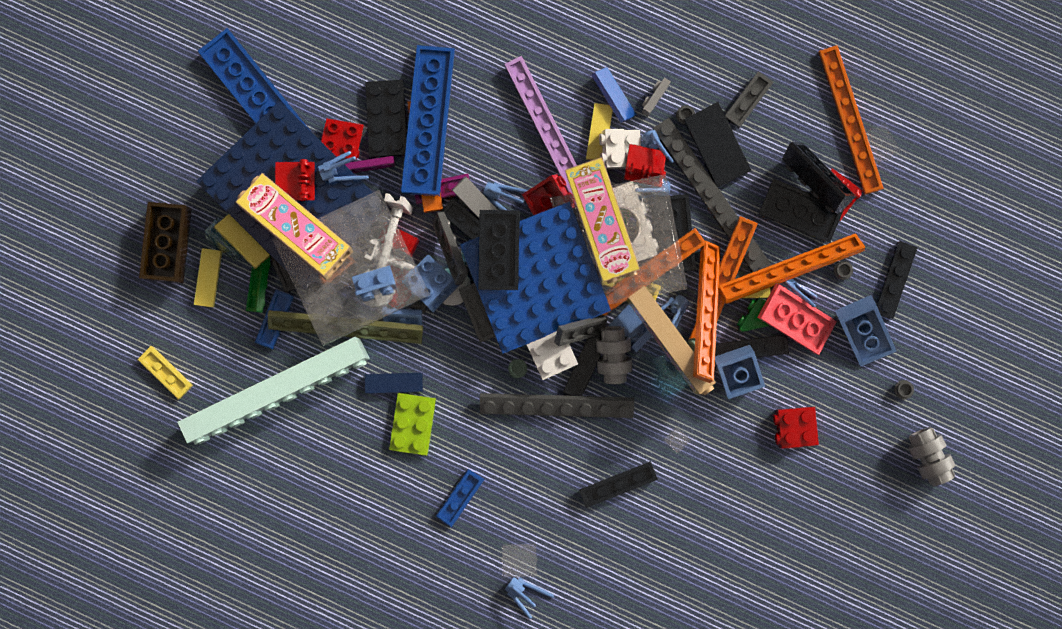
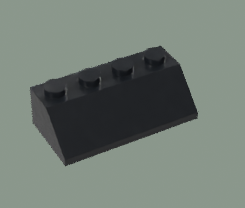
[782,141,856,213]

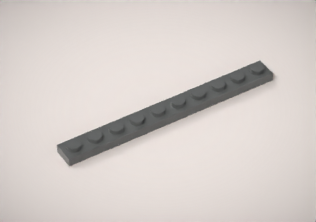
[653,118,771,273]

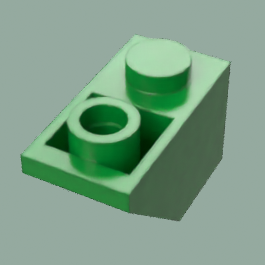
[737,297,769,333]

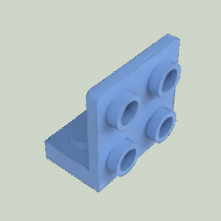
[402,255,460,312]
[352,265,397,302]
[608,304,652,353]

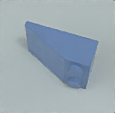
[835,295,896,367]

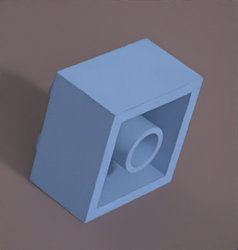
[715,345,765,399]

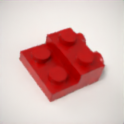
[522,174,576,215]
[773,407,819,449]

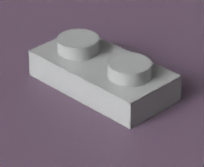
[642,77,671,117]

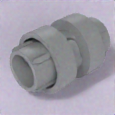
[596,326,632,384]
[908,427,956,486]

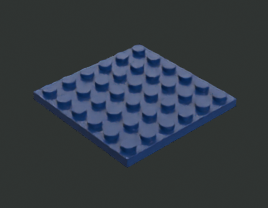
[460,202,611,354]

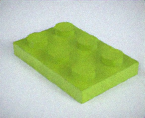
[389,393,436,456]

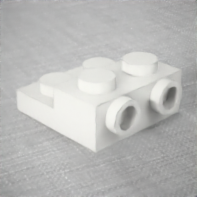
[599,129,641,169]

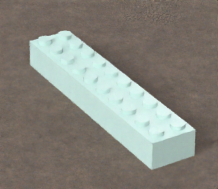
[177,337,370,445]

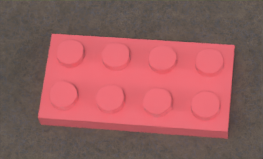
[757,284,837,355]

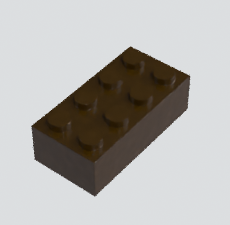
[139,202,192,284]

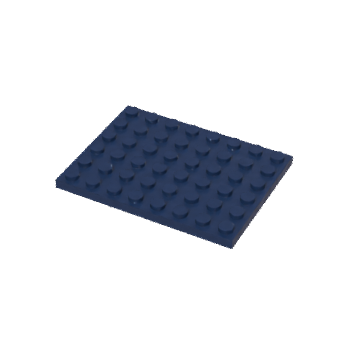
[196,101,389,291]

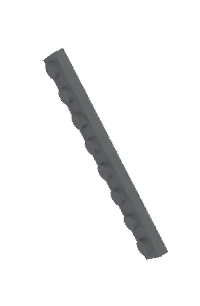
[480,393,634,418]

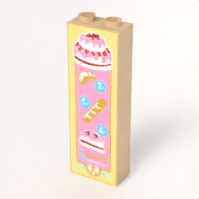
[565,157,640,284]
[236,173,353,281]
[626,286,716,395]

